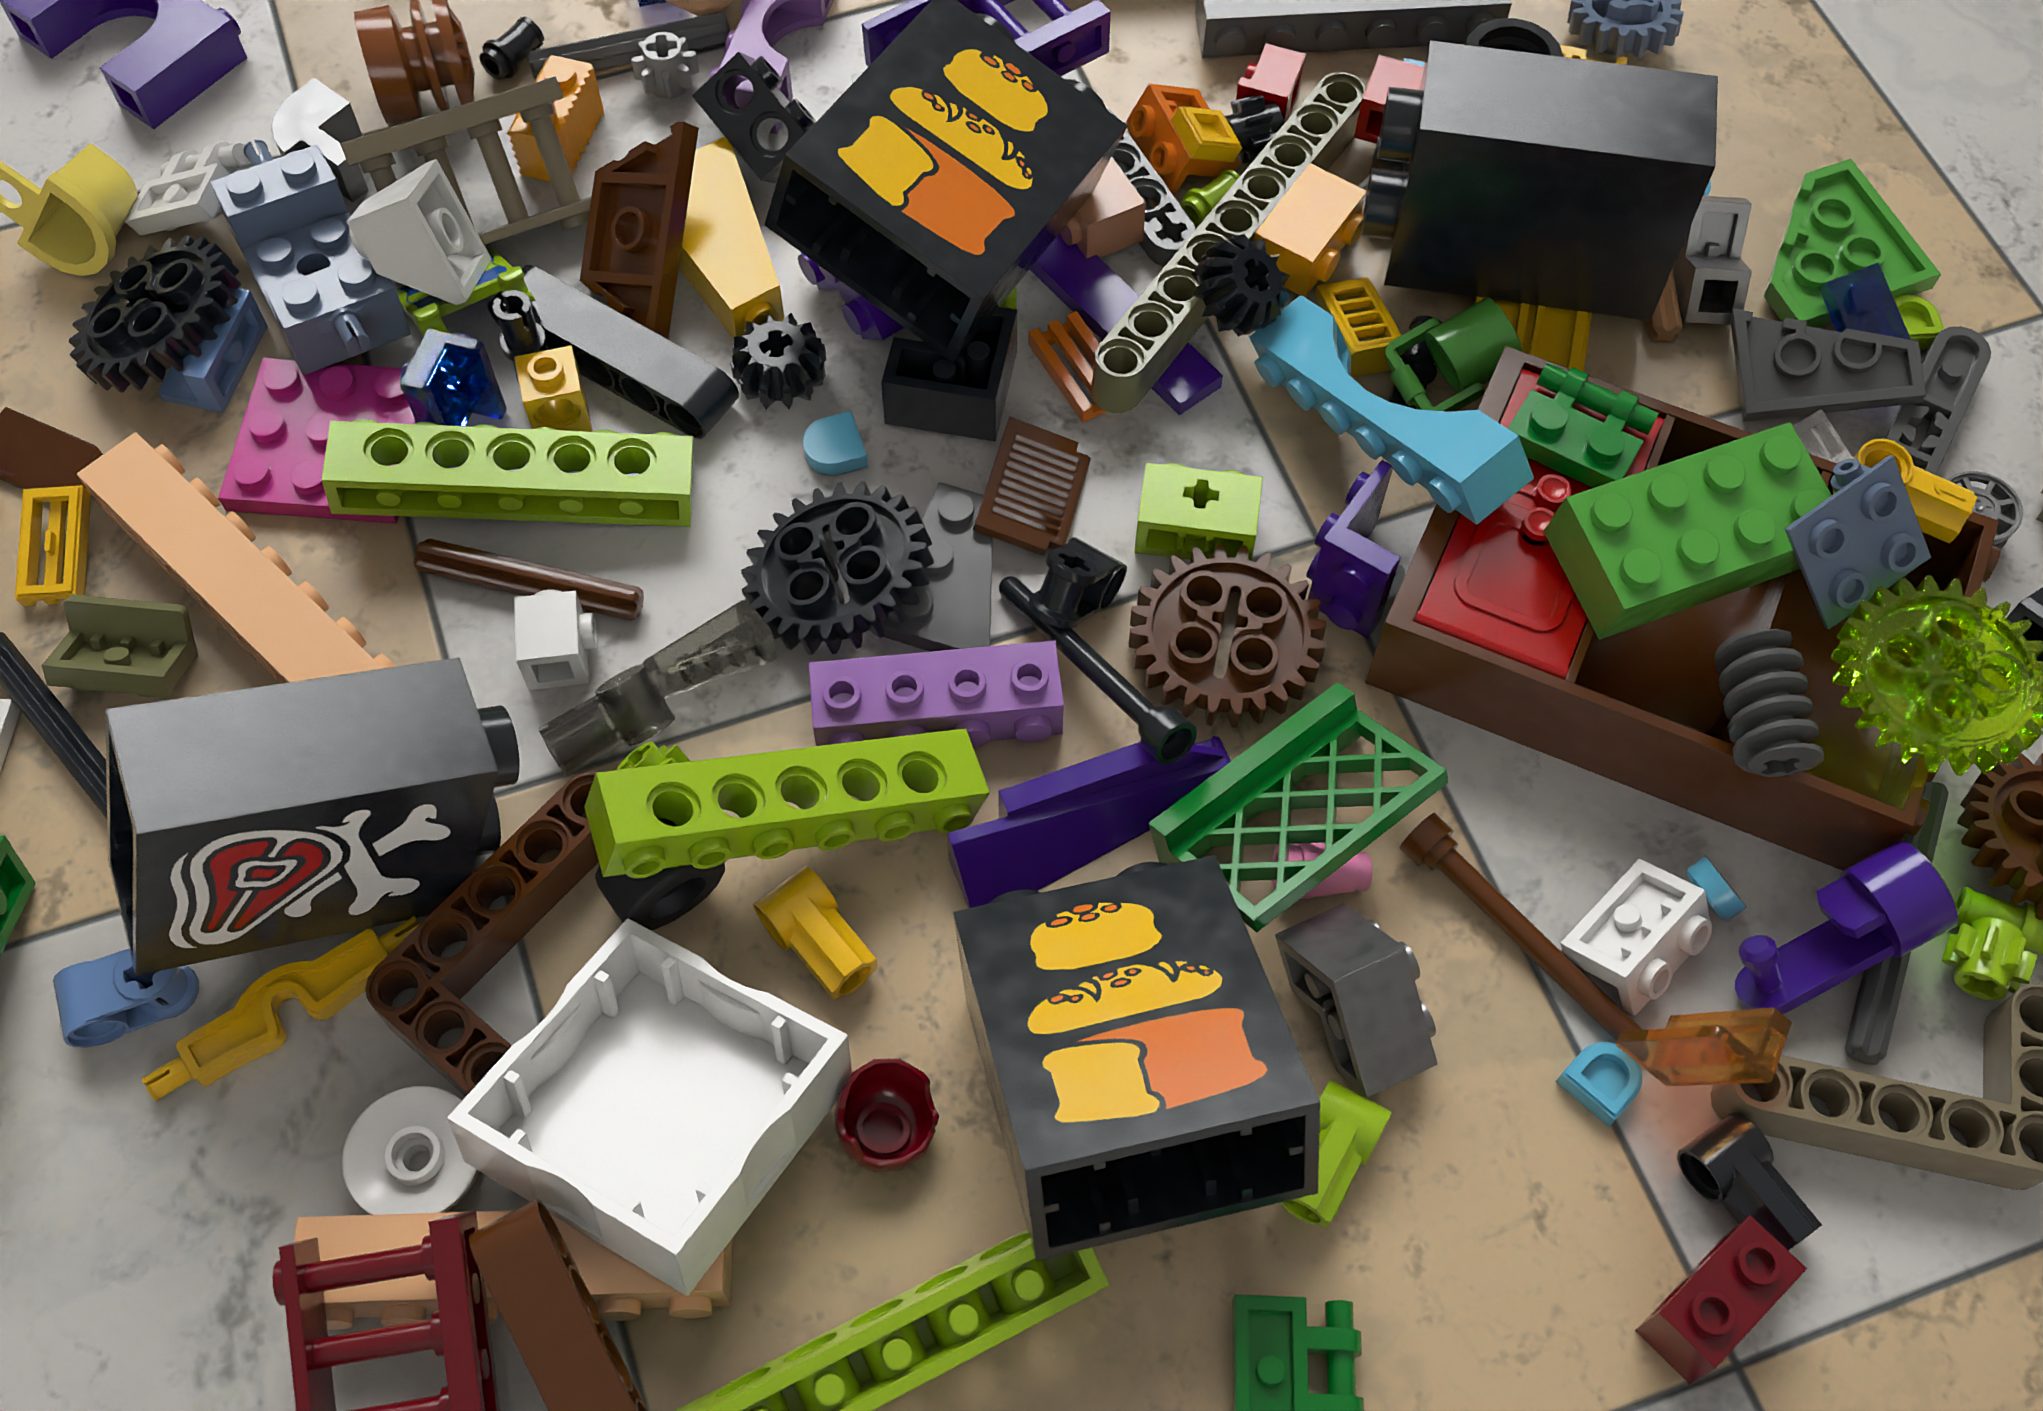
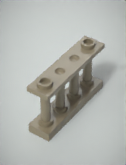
[340,76,591,245]

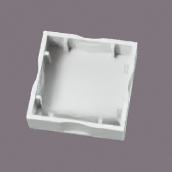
[447,918,852,1297]

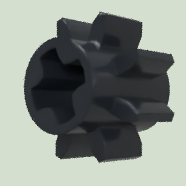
[1225,95,1284,164]

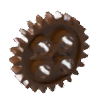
[1128,544,1327,728]
[1957,753,2043,920]

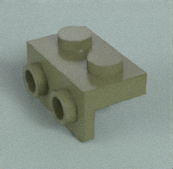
[41,594,198,697]

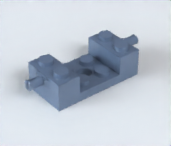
[210,139,411,375]

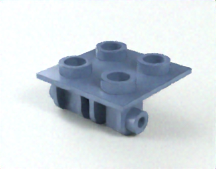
[1785,455,1931,630]

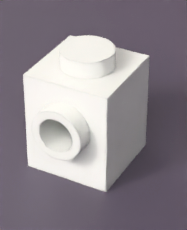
[514,590,598,690]

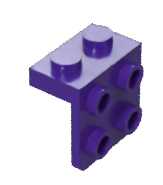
[1306,460,1401,639]

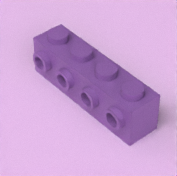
[809,640,1064,748]

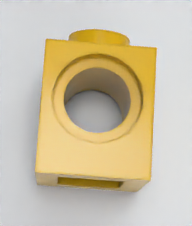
[514,345,593,432]

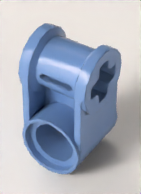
[53,948,199,1048]

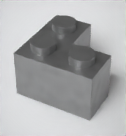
[1275,903,1438,1098]

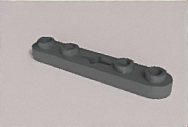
[1884,326,1991,475]

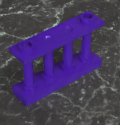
[861,0,1111,76]

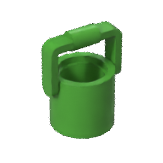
[1385,297,1523,412]

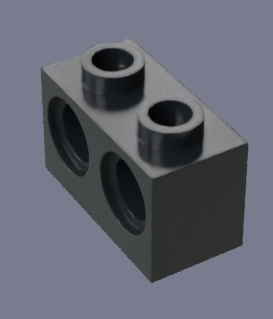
[692,52,816,184]

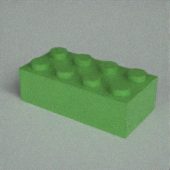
[1544,422,1832,640]

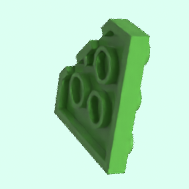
[1764,159,1941,328]

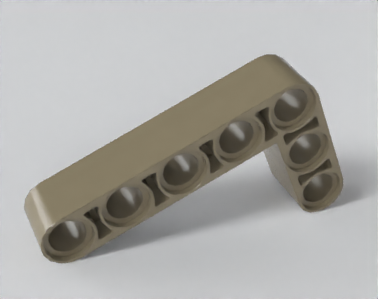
[1710,984,2043,1190]

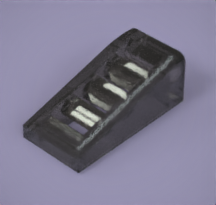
[643,599,777,700]

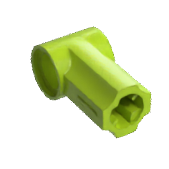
[1280,1079,1392,1229]

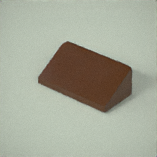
[0,407,103,509]

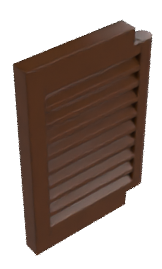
[972,416,1091,556]

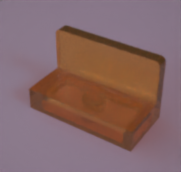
[1616,1007,1792,1086]

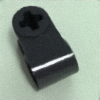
[1028,537,1127,629]

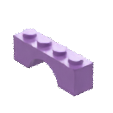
[709,0,834,134]

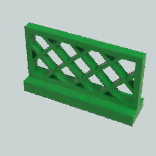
[1148,682,1448,933]

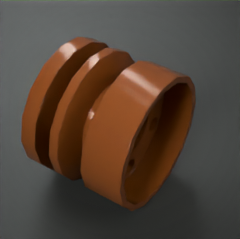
[354,0,475,124]

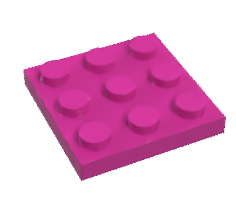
[218,358,434,524]

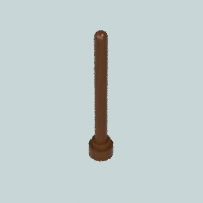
[1399,812,1652,1057]

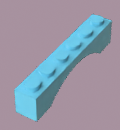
[1249,295,1534,525]

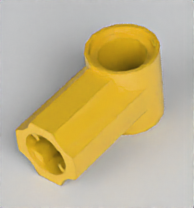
[1833,438,1977,544]
[753,866,878,1000]

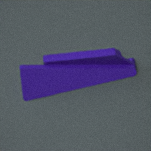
[947,736,1231,908]

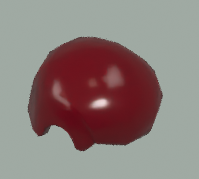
[834,1058,939,1172]

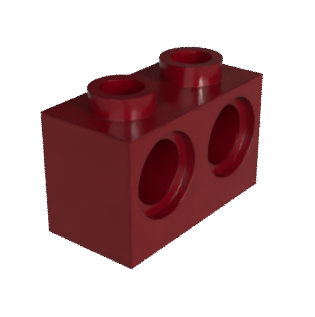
[1635,1215,1807,1384]

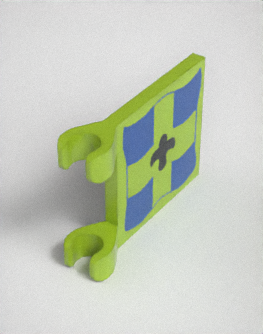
[396,248,535,347]

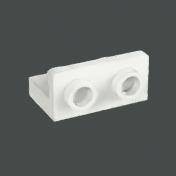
[1560,859,1712,1015]

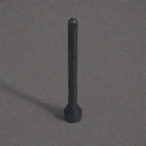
[999,576,1197,765]

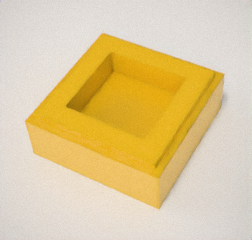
[1170,106,1242,162]

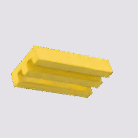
[15,485,91,606]

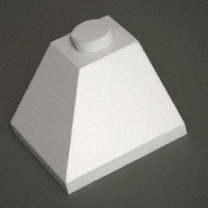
[347,159,491,305]

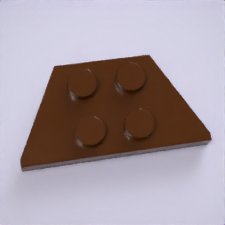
[580,121,699,339]

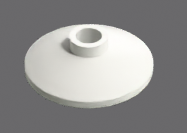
[342,1086,479,1215]

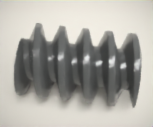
[1714,629,1824,777]

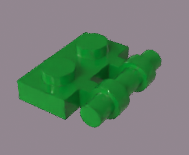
[1507,362,1659,488]
[1232,1294,1364,1411]

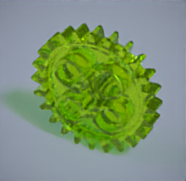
[1831,576,2043,776]

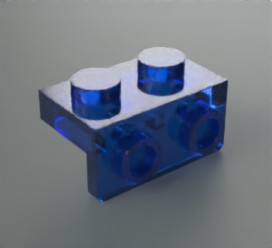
[400,329,507,426]

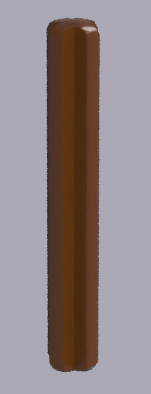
[414,538,644,621]

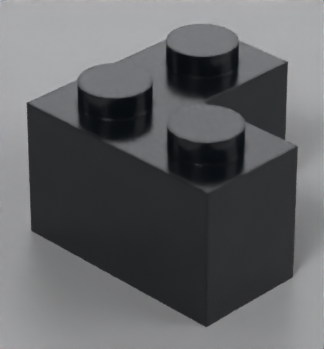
[881,307,1017,442]

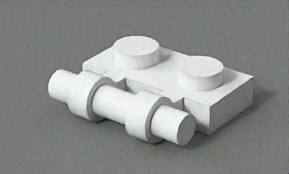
[124,141,249,236]

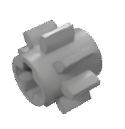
[631,32,699,99]

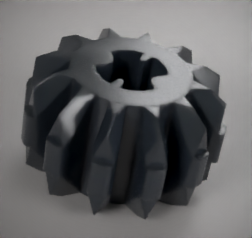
[1192,233,1291,337]
[730,313,827,410]

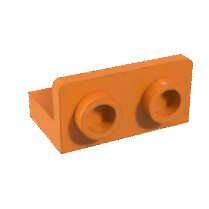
[1126,83,1240,196]

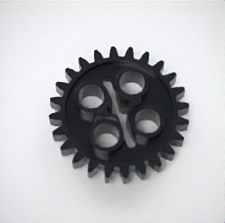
[69,235,241,393]
[741,481,934,655]

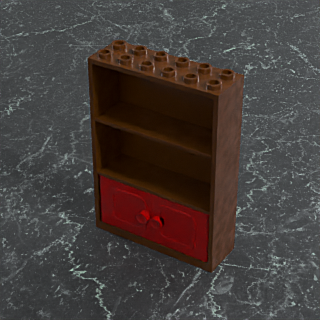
[1365,346,2001,871]

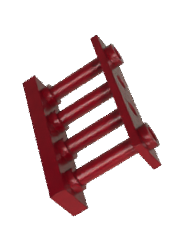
[272,1211,500,1411]

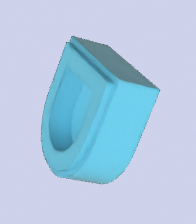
[803,411,868,475]
[1556,1042,1642,1127]

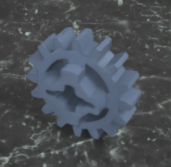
[1567,0,1684,58]

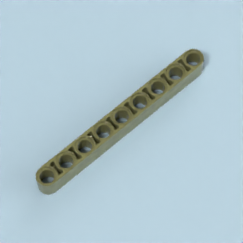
[1091,72,1366,413]

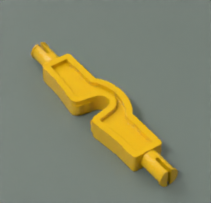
[141,916,420,1102]

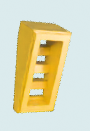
[1315,277,1404,377]

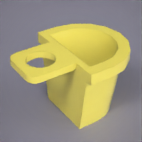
[0,143,138,276]

